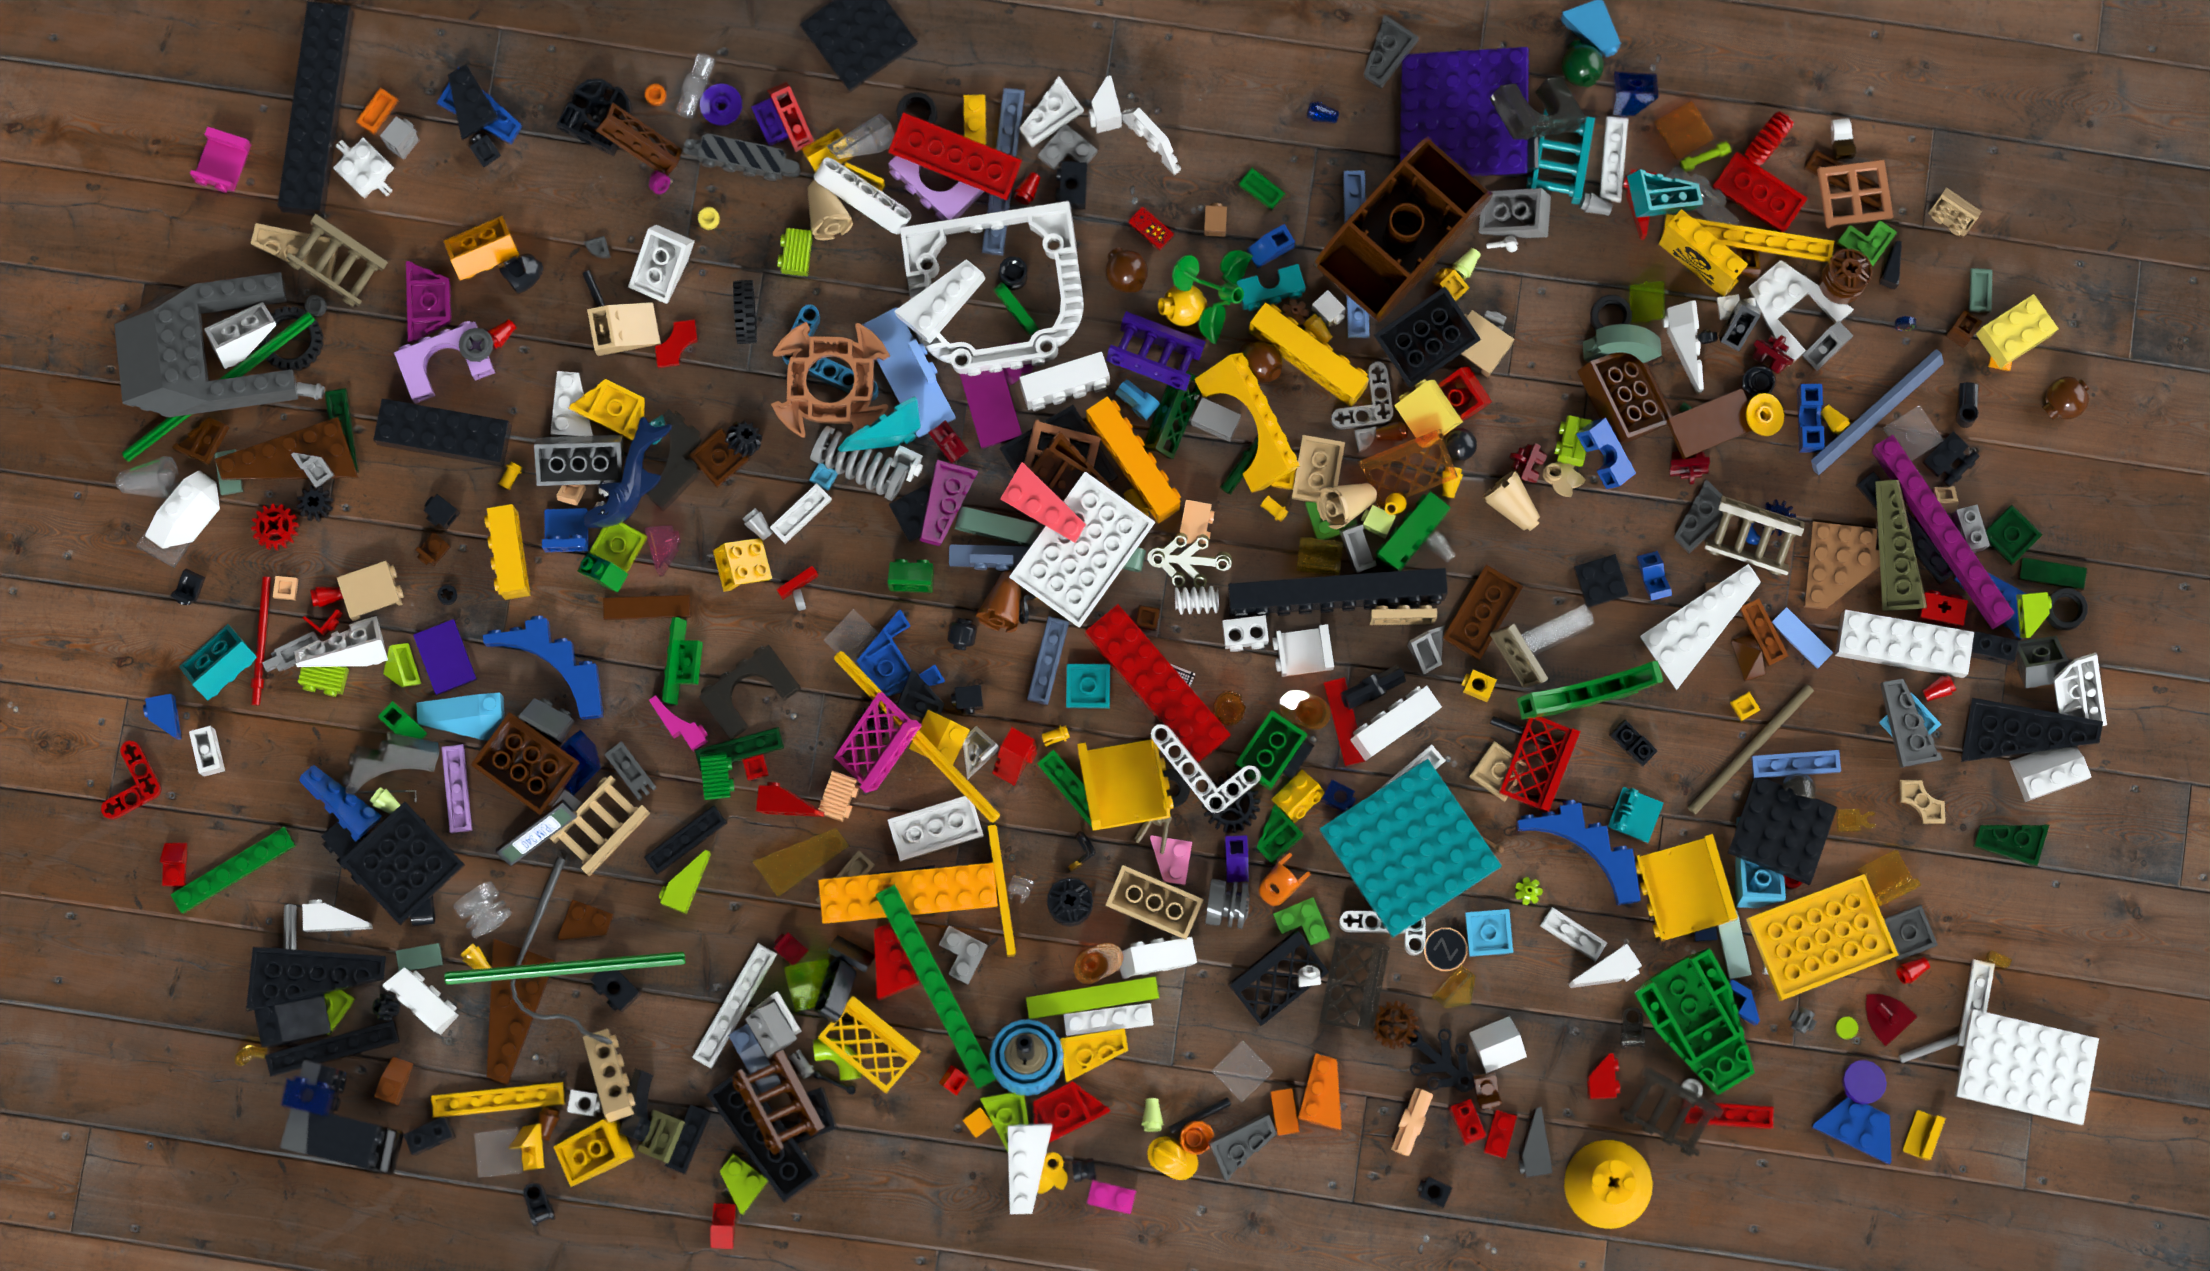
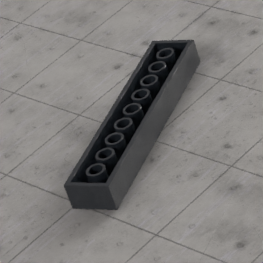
[277,1,354,217]
[1227,568,1448,619]

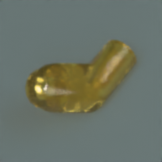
[235,1045,268,1066]

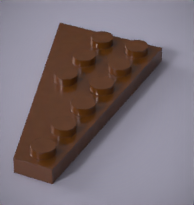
[487,938,556,1085]

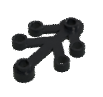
[1405,1029,1475,1092]

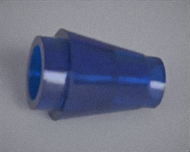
[1306,101,1339,124]

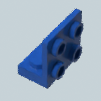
[542,508,588,553]

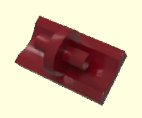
[1752,335,1794,373]
[928,420,969,464]
[1509,443,1547,483]
[1669,451,1710,485]

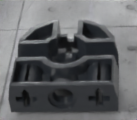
[556,79,632,157]

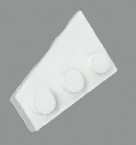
[551,371,593,437]

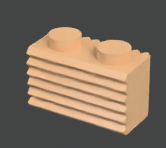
[818,771,860,822]

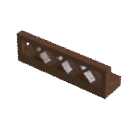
[596,103,683,176]

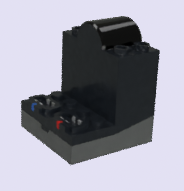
[280,1061,404,1175]

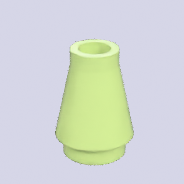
[1452,248,1481,280]
[370,787,400,814]
[1142,1098,1164,1132]

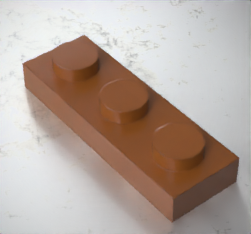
[1739,599,1789,666]

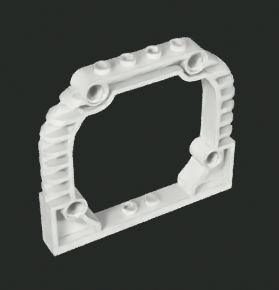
[900,201,1084,376]

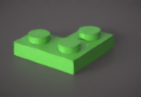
[1837,220,1897,267]
[1273,897,1330,946]

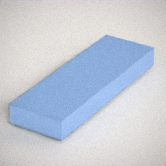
[1772,607,1833,669]

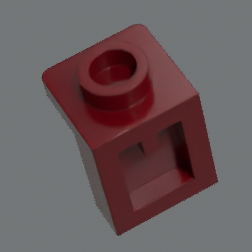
[773,932,809,967]

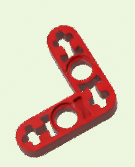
[101,740,162,820]

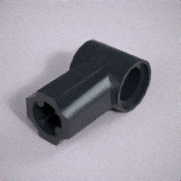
[1956,382,1979,428]

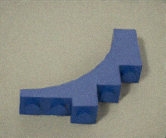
[483,616,604,720]
[1516,800,1641,905]

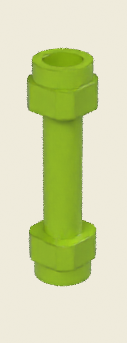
[1679,141,1731,173]

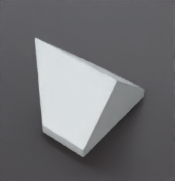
[963,726,999,779]

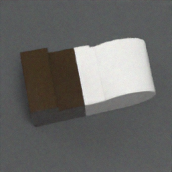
[1831,118,1857,160]

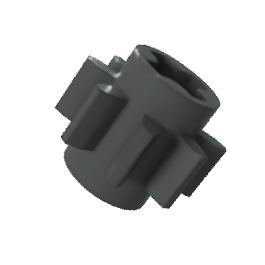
[1788,1007,1817,1034]

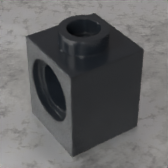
[1417,1176,1453,1208]

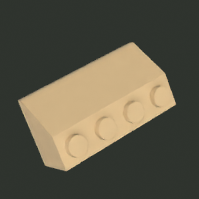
[1105,865,1203,940]

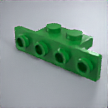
[662,617,703,705]

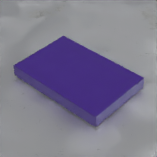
[413,619,477,695]

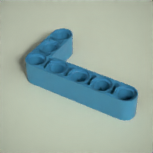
[782,305,879,401]

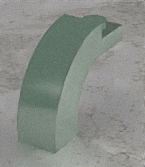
[1583,324,1662,363]

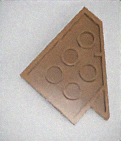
[1804,522,1880,610]

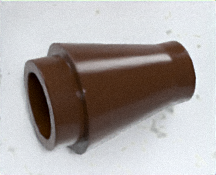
[1376,420,1408,441]
[538,1106,560,1141]

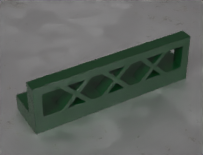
[1144,369,1200,459]

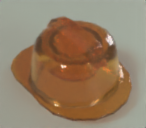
[1279,690,1331,730]
[1073,943,1124,984]

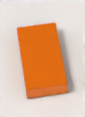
[356,88,399,135]
[1270,1088,1299,1136]

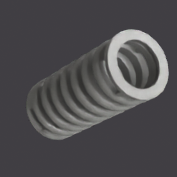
[810,425,909,501]

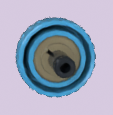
[990,1019,1064,1096]

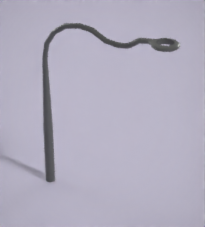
[510,857,613,1044]

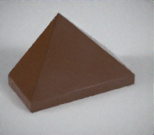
[1736,248,1761,281]
[1731,634,1766,682]

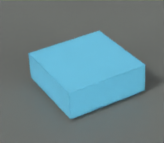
[809,463,838,491]

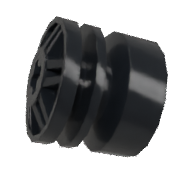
[1047,878,1093,927]

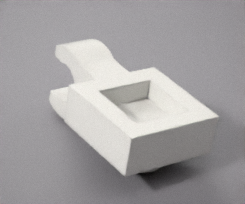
[1717,295,1756,320]

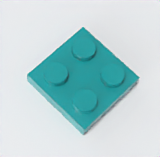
[1066,664,1110,709]

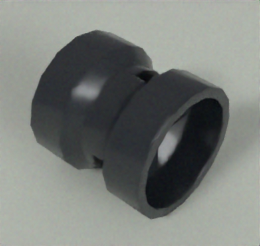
[1072,1158,1096,1183]

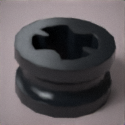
[437,585,458,605]

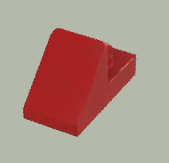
[160,843,187,887]
[710,1203,736,1249]

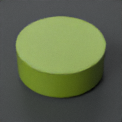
[1835,1017,1858,1039]

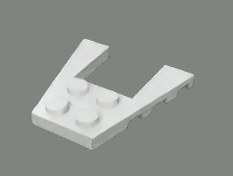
[1748,260,1854,366]

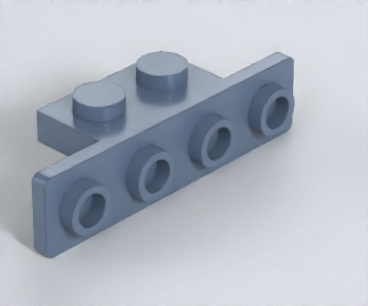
[949,544,1030,571]

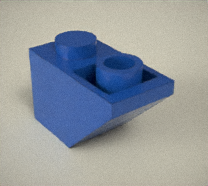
[1247,224,1295,268]

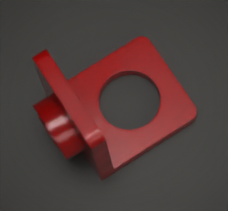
[302,609,343,637]

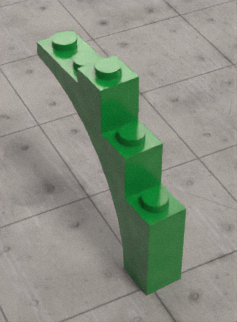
[1516,661,1664,719]

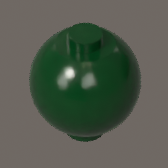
[1561,41,1604,87]

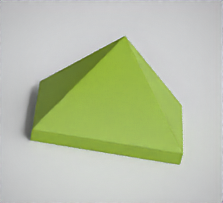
[383,643,421,687]

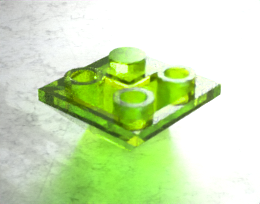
[784,959,830,1012]

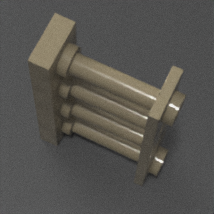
[286,214,388,307]
[1704,496,1805,576]

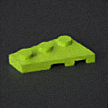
[980,1093,1029,1152]

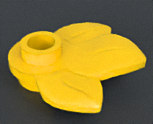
[1037,1152,1068,1194]

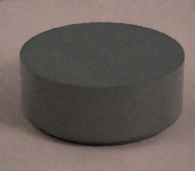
[305,295,327,317]

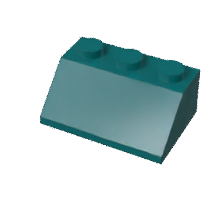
[179,624,257,700]

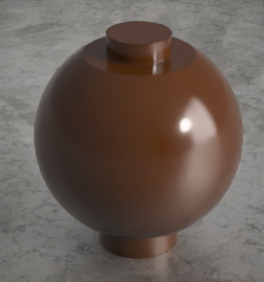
[1105,247,1148,293]
[1238,341,1283,384]
[2042,376,2089,420]

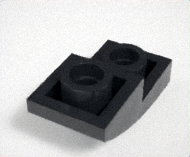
[1609,720,1658,766]

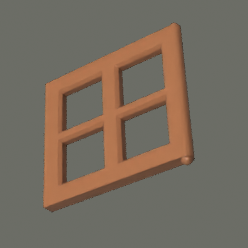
[1817,160,1893,228]
[1024,420,1101,470]

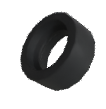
[897,92,937,124]
[1590,295,1632,331]
[2046,588,2088,631]

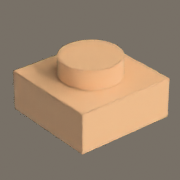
[557,485,586,505]
[273,576,299,601]

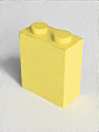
[1394,379,1463,448]

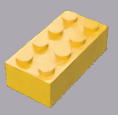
[484,504,531,600]

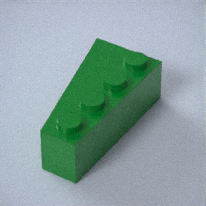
[1376,491,1451,572]

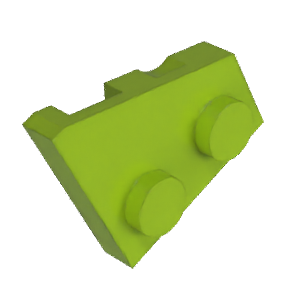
[720,1154,768,1215]

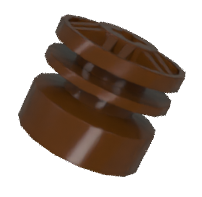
[1819,249,1873,304]

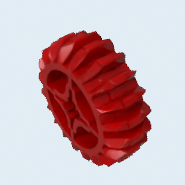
[1745,111,1794,165]

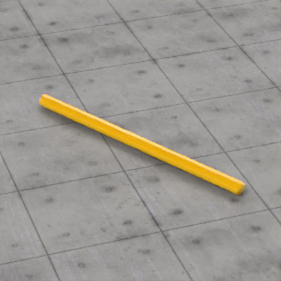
[834,651,1000,822]

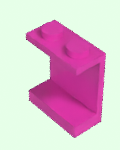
[190,127,251,193]
[1087,1181,1136,1214]

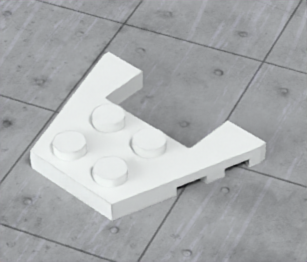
[1121,107,1181,175]

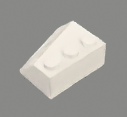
[382,968,459,1035]

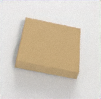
[1469,741,1528,802]

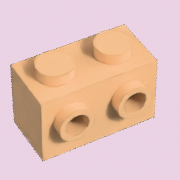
[1178,500,1215,550]

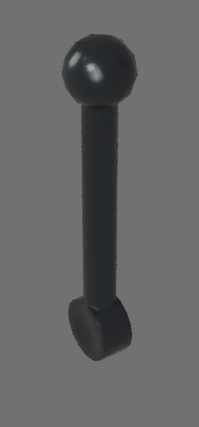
[813,1070,856,1095]

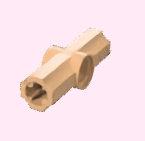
[1391,1088,1433,1156]

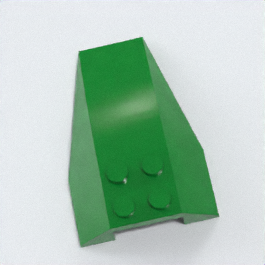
[1634,948,1755,1095]

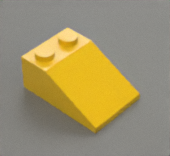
[554,1118,635,1187]

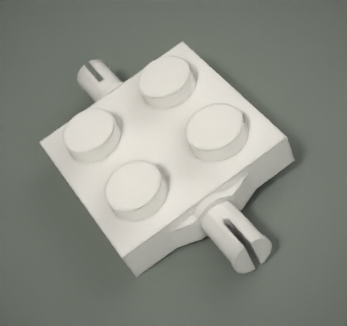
[334,138,394,198]

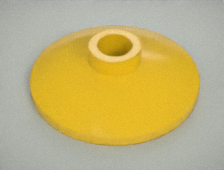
[1746,393,1784,436]

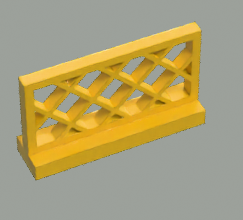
[818,996,921,1093]

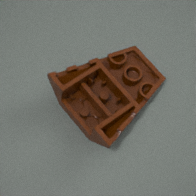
[1031,431,1120,501]

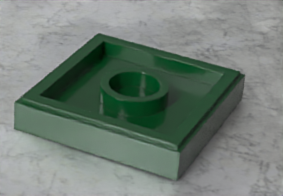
[1985,505,2043,566]

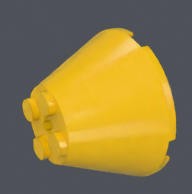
[1564,1140,1653,1229]

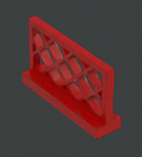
[1499,717,1581,813]

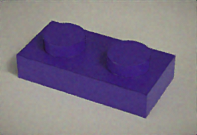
[751,98,789,146]

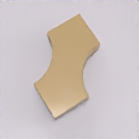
[1899,780,1945,824]

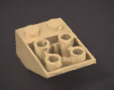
[1929,188,1982,237]
[587,303,661,356]

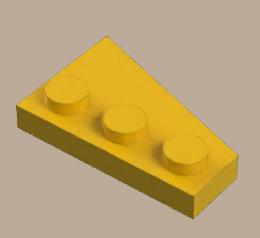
[1060,1028,1128,1083]

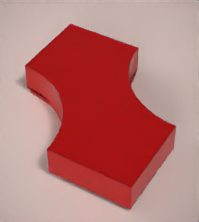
[655,319,698,368]

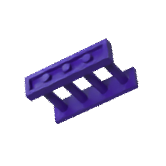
[1106,311,1206,391]

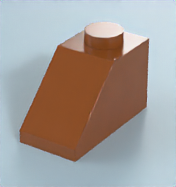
[374,1057,414,1105]

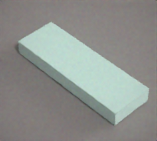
[1717,910,1752,980]

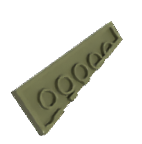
[1875,480,1927,611]

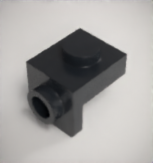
[171,568,206,605]

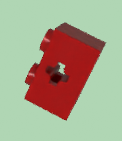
[1917,590,1968,629]

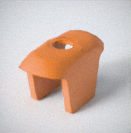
[1258,852,1311,906]

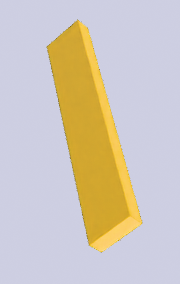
[988,825,1016,957]
[431,1082,565,1118]

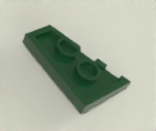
[1973,825,2050,867]

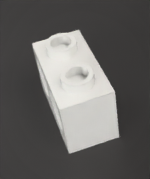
[1222,615,1269,652]

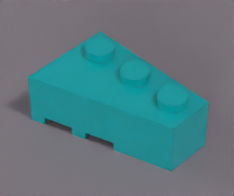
[1627,169,1703,218]

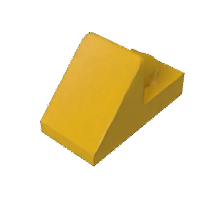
[509,1124,544,1171]

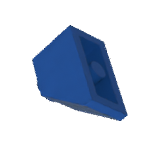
[143,694,182,740]

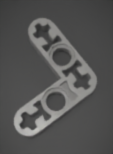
[1331,362,1393,430]

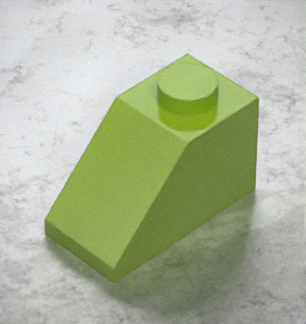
[2016,592,2052,638]

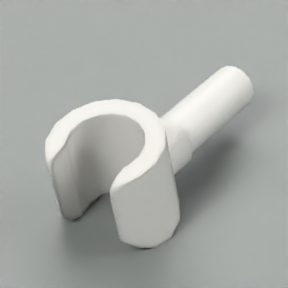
[1487,235,1518,252]

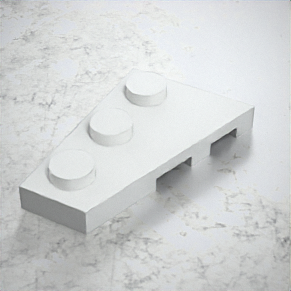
[1019,77,1084,147]

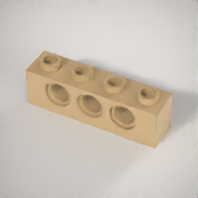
[583,1028,636,1122]

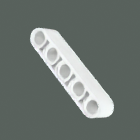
[814,158,912,234]

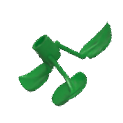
[1172,250,1253,344]

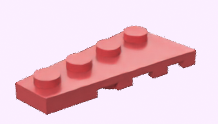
[1000,462,1086,543]

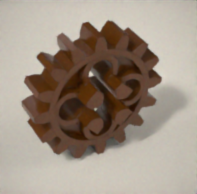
[1371,1001,1419,1049]

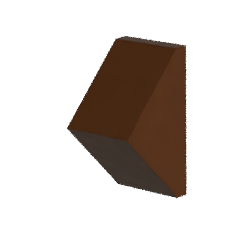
[1946,310,1982,348]

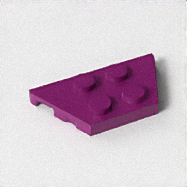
[406,261,451,343]

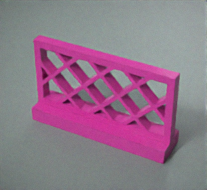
[834,692,922,793]

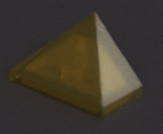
[1431,965,1476,1008]

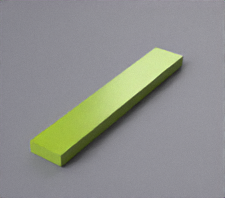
[1026,976,1159,1019]

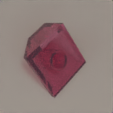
[645,525,682,577]

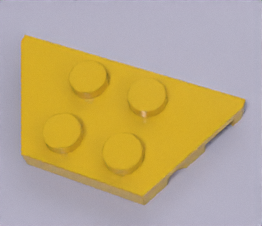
[568,379,645,441]

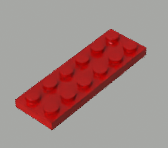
[888,112,1023,200]

